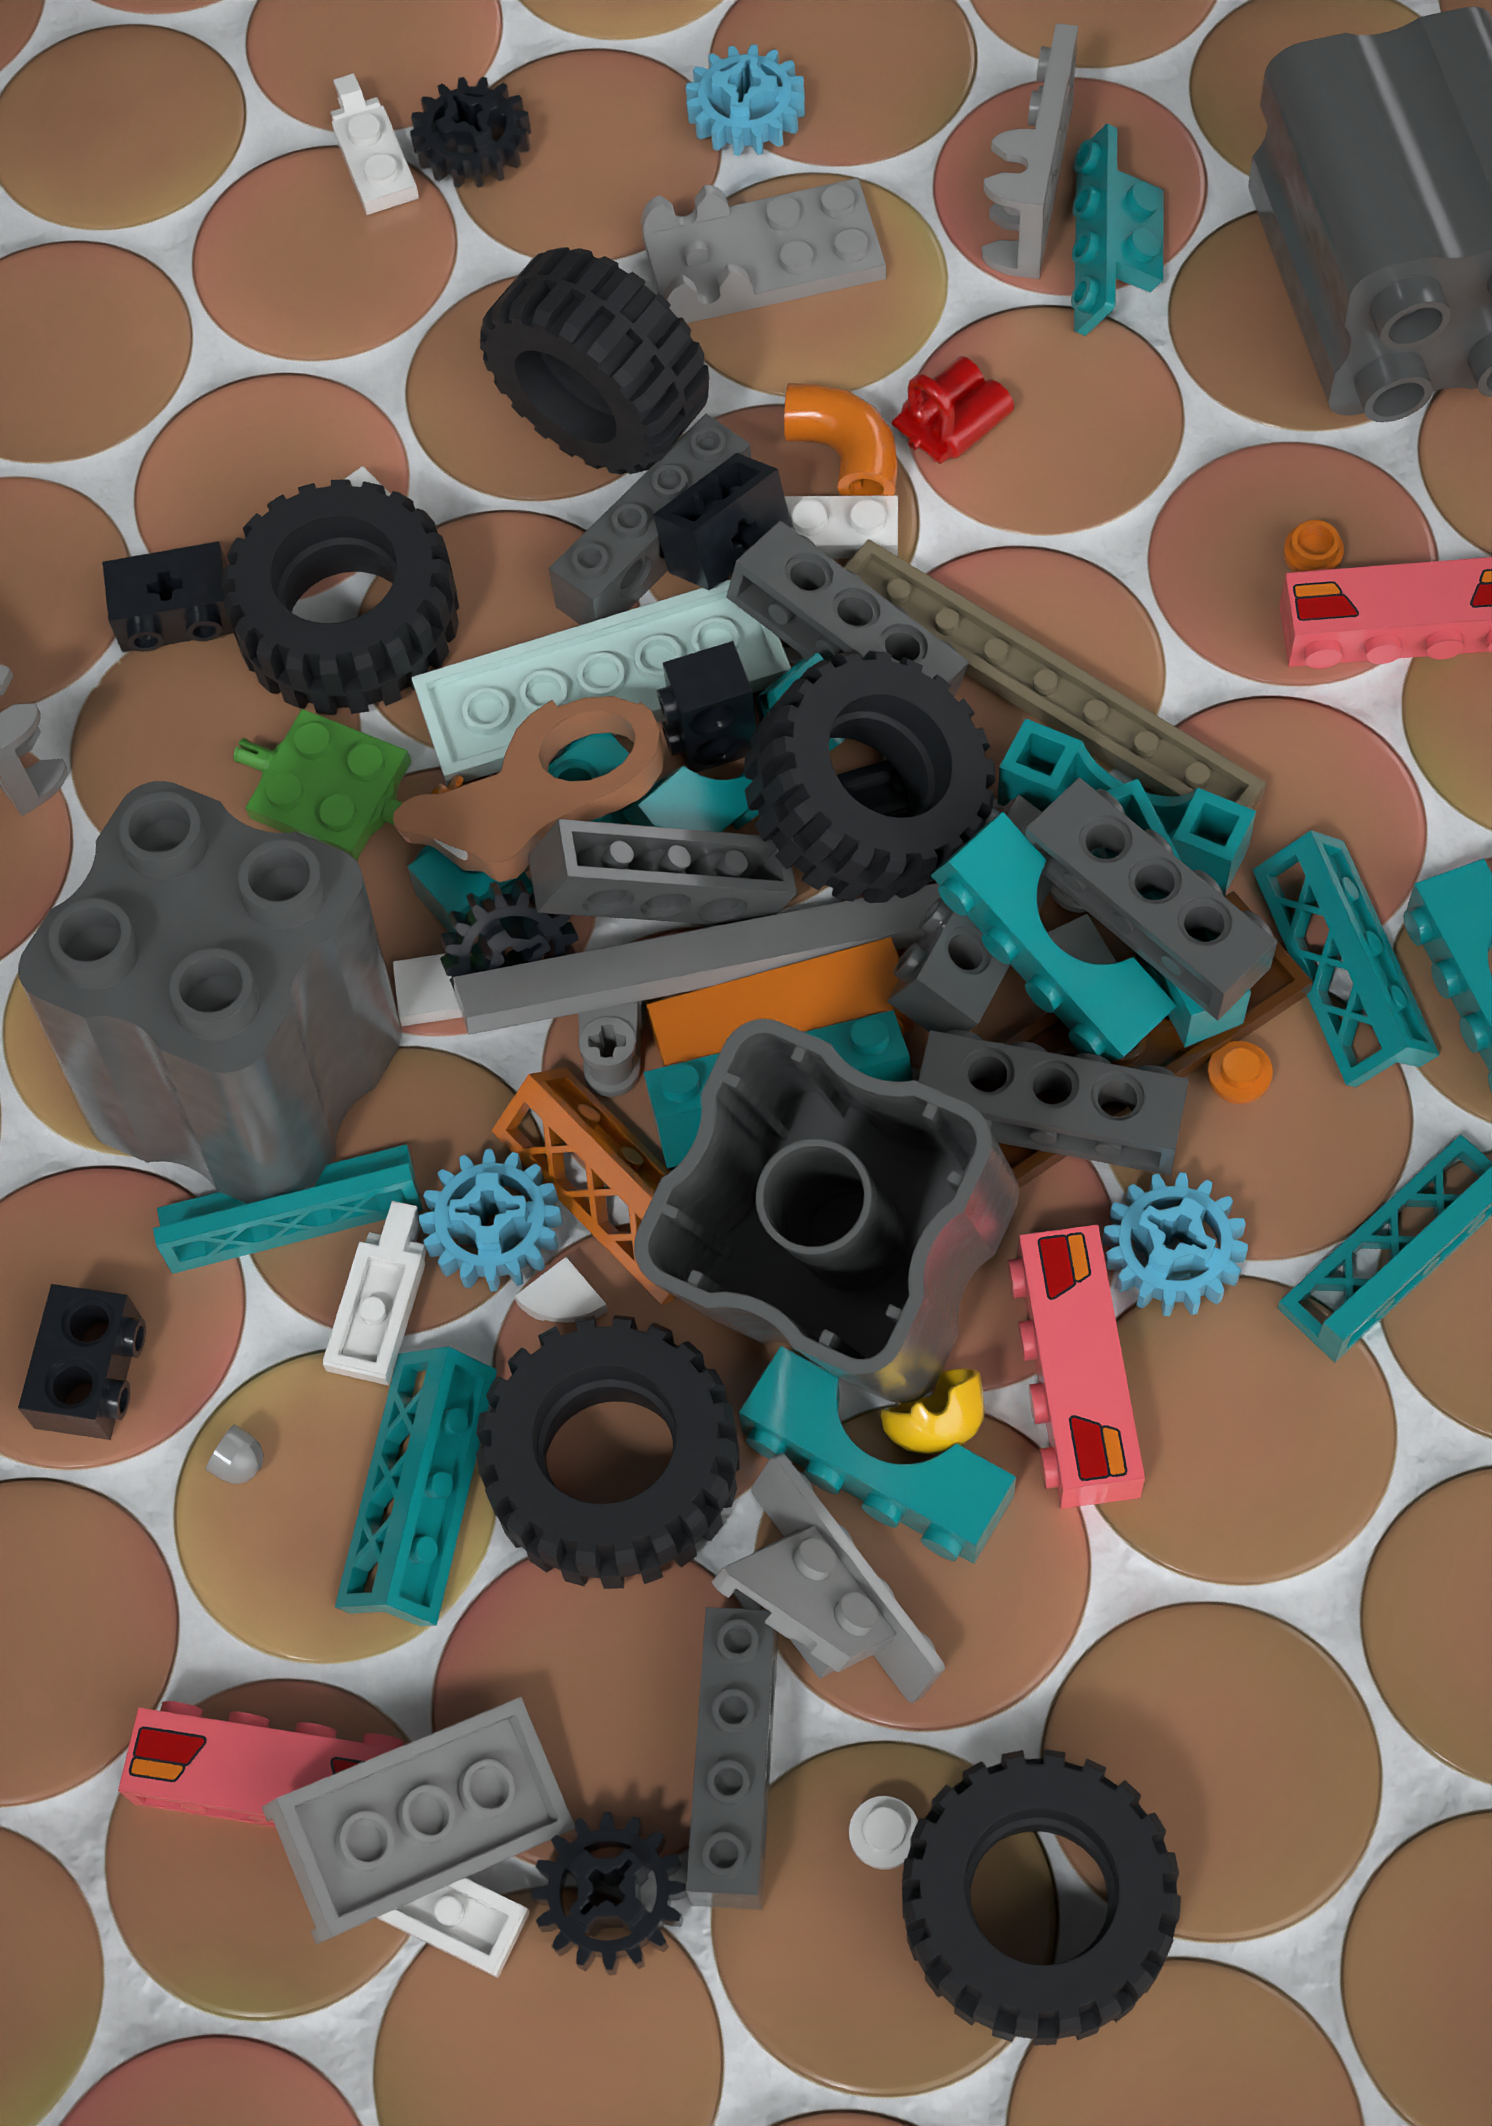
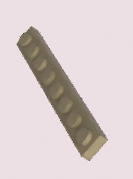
[844,539,1266,809]

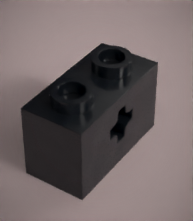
[653,453,792,590]
[102,541,234,653]

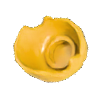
[881,1368,985,1455]

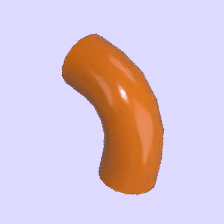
[784,383,898,496]

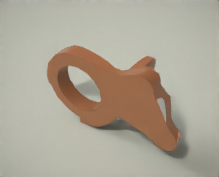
[393,696,665,886]

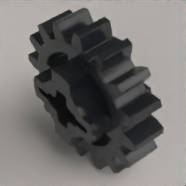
[410,77,531,188]
[440,880,579,992]
[531,1812,688,1975]

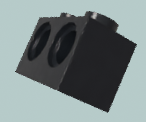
[656,641,756,773]
[18,1284,146,1440]

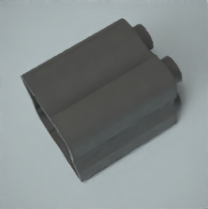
[1248,7,1492,422]
[18,781,402,1204]
[634,1019,1019,1403]

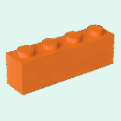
[646,937,914,1067]

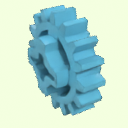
[686,44,805,156]
[419,1149,563,1292]
[1102,1172,1248,1316]

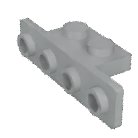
[751,1453,945,1703]

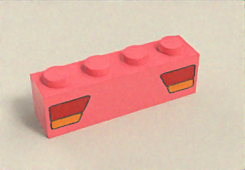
[1279,557,1492,669]
[1007,1225,1145,1509]
[118,1701,405,1827]

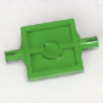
[233,709,412,861]

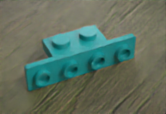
[1071,123,1164,336]

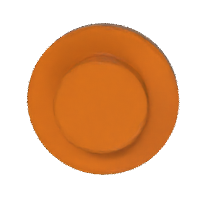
[1283,520,1344,572]
[1207,1041,1273,1104]

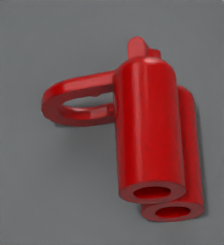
[892,356,1015,464]

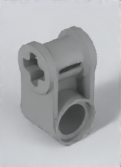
[578,1000,645,1097]

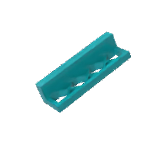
[1253,830,1440,1087]
[1277,1134,1492,1363]
[153,1144,423,1274]
[334,1346,497,1626]

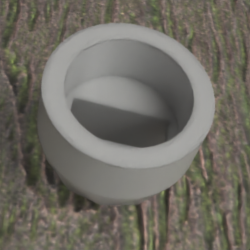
[205,1424,264,1484]

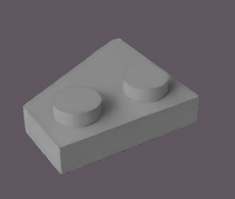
[712,1525,897,1672]

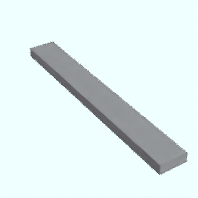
[453,883,941,1035]

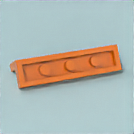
[491,1067,675,1305]

